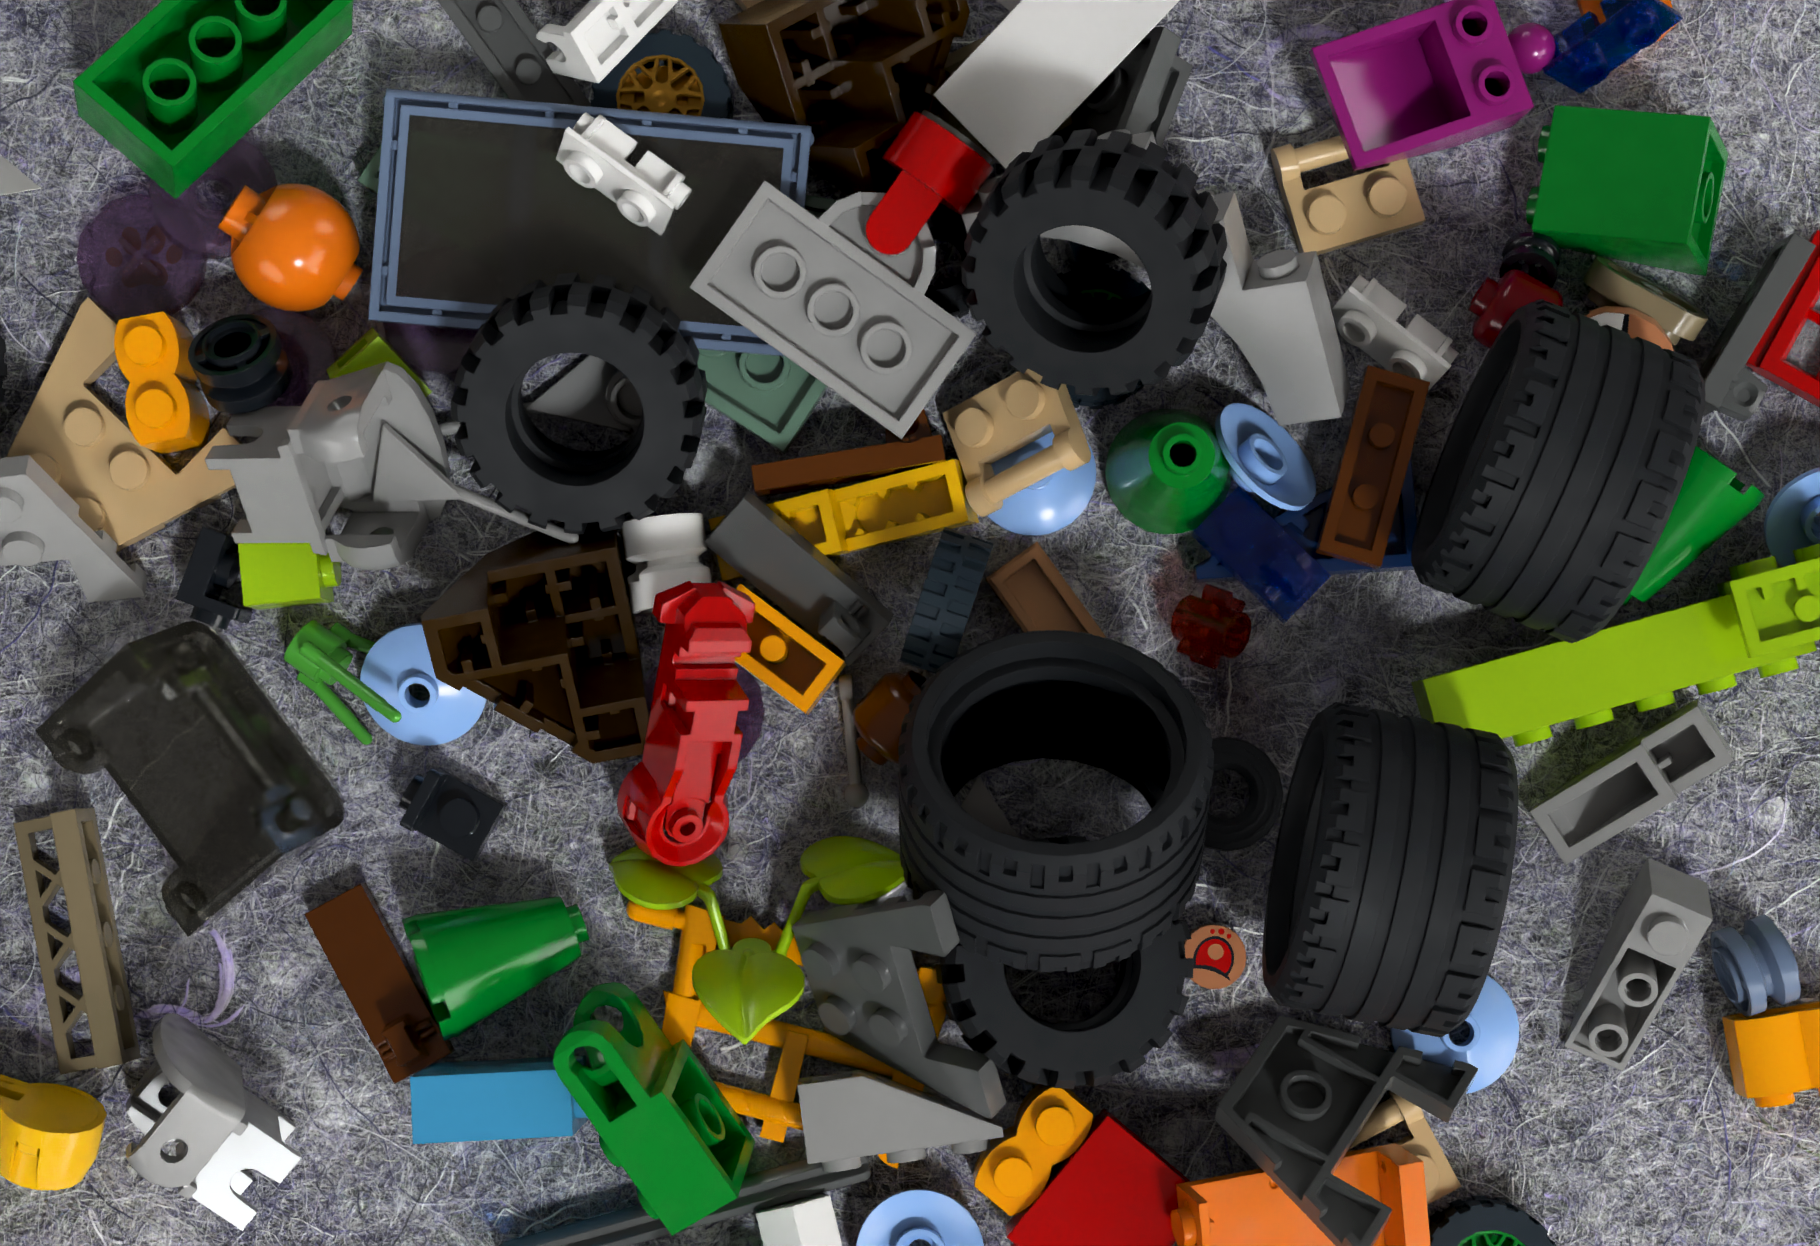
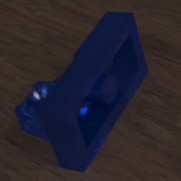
[1192,486,1331,624]

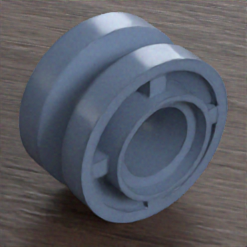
[1710,914,1801,1017]

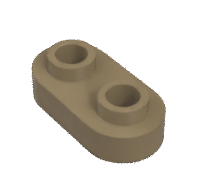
[1583,256,1709,345]

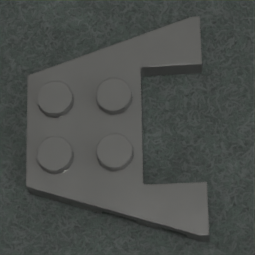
[792,890,1006,1119]
[1214,1015,1478,1246]

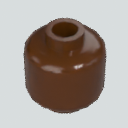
[853,670,927,766]

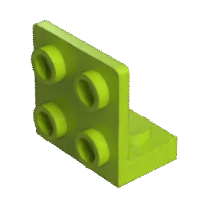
[1717,543,1820,658]

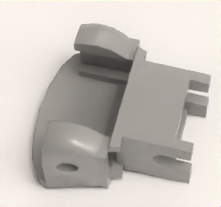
[205,361,450,571]

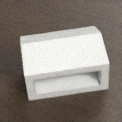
[756,1193,842,1246]

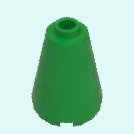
[1105,409,1232,534]
[1623,446,1765,606]
[402,896,589,1041]

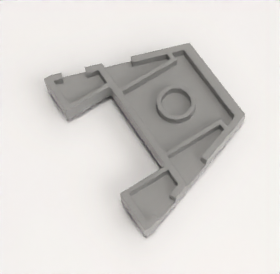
[0,455,147,603]

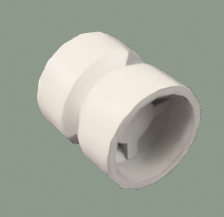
[621,513,712,614]

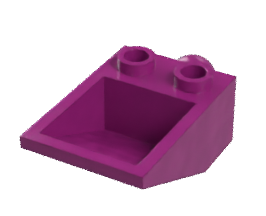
[1309,0,1556,171]

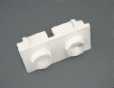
[556,112,692,236]
[1331,274,1459,391]

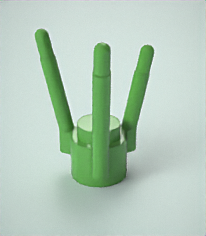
[284,620,402,745]

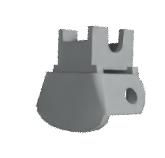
[126,1013,301,1231]

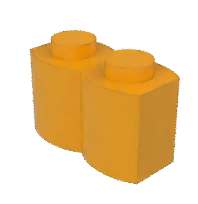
[114,311,210,454]
[1722,1001,1820,1108]
[973,1084,1093,1216]

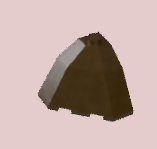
[718,0,970,196]
[421,522,650,764]

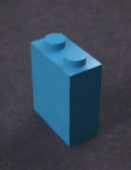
[410,1055,589,1144]

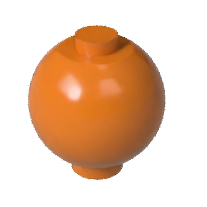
[217,183,363,311]

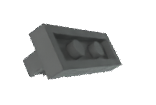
[437,0,591,143]
[1699,233,1816,421]
[704,490,894,666]

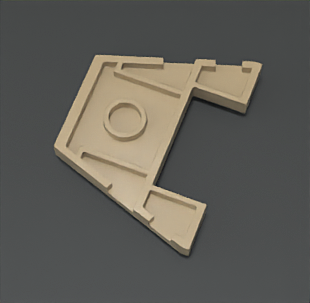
[6,297,243,553]

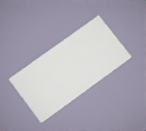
[933,0,1180,169]

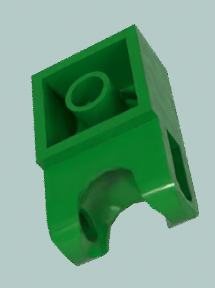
[553,982,756,1236]

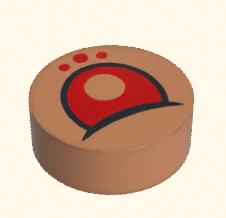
[1184,924,1246,989]

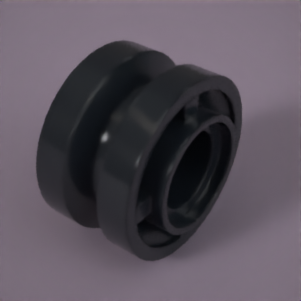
[188,314,293,414]

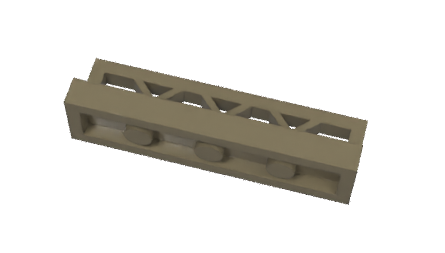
[14,808,141,1075]

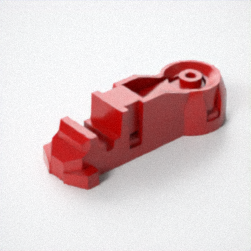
[617,581,755,867]

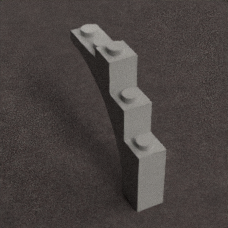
[962,129,1350,426]

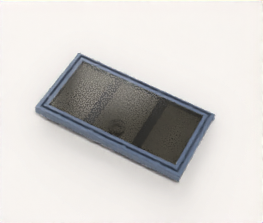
[368,88,814,357]

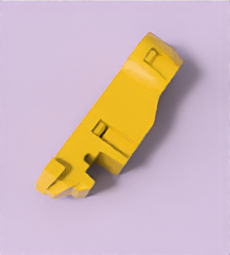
[0,1074,107,1190]

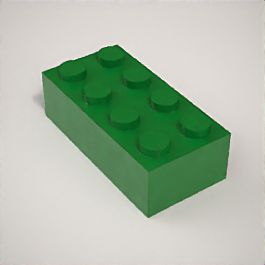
[73,0,353,199]

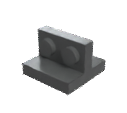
[1050,27,1193,147]

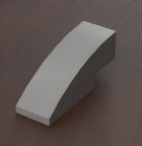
[1530,699,1734,865]

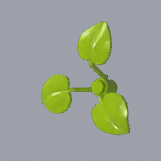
[609,836,905,1045]

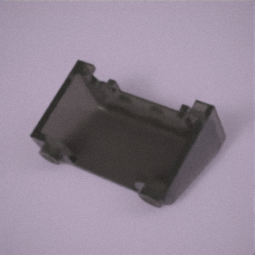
[35,621,345,937]

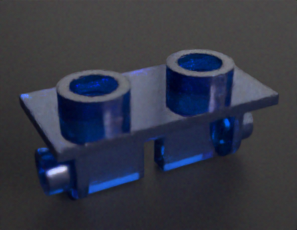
[1542,0,1683,94]

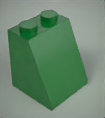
[1526,105,1729,276]

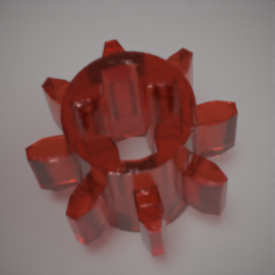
[1171,584,1251,669]

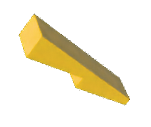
[708,459,979,581]

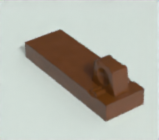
[1315,365,1430,569]
[751,409,945,497]
[304,883,455,1084]

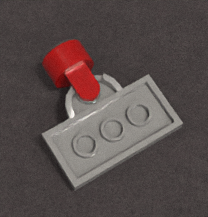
[689,110,993,439]

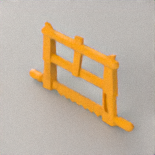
[626,900,947,1169]

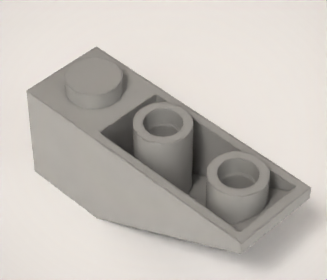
[1564,858,1713,1071]
[797,1070,1004,1172]

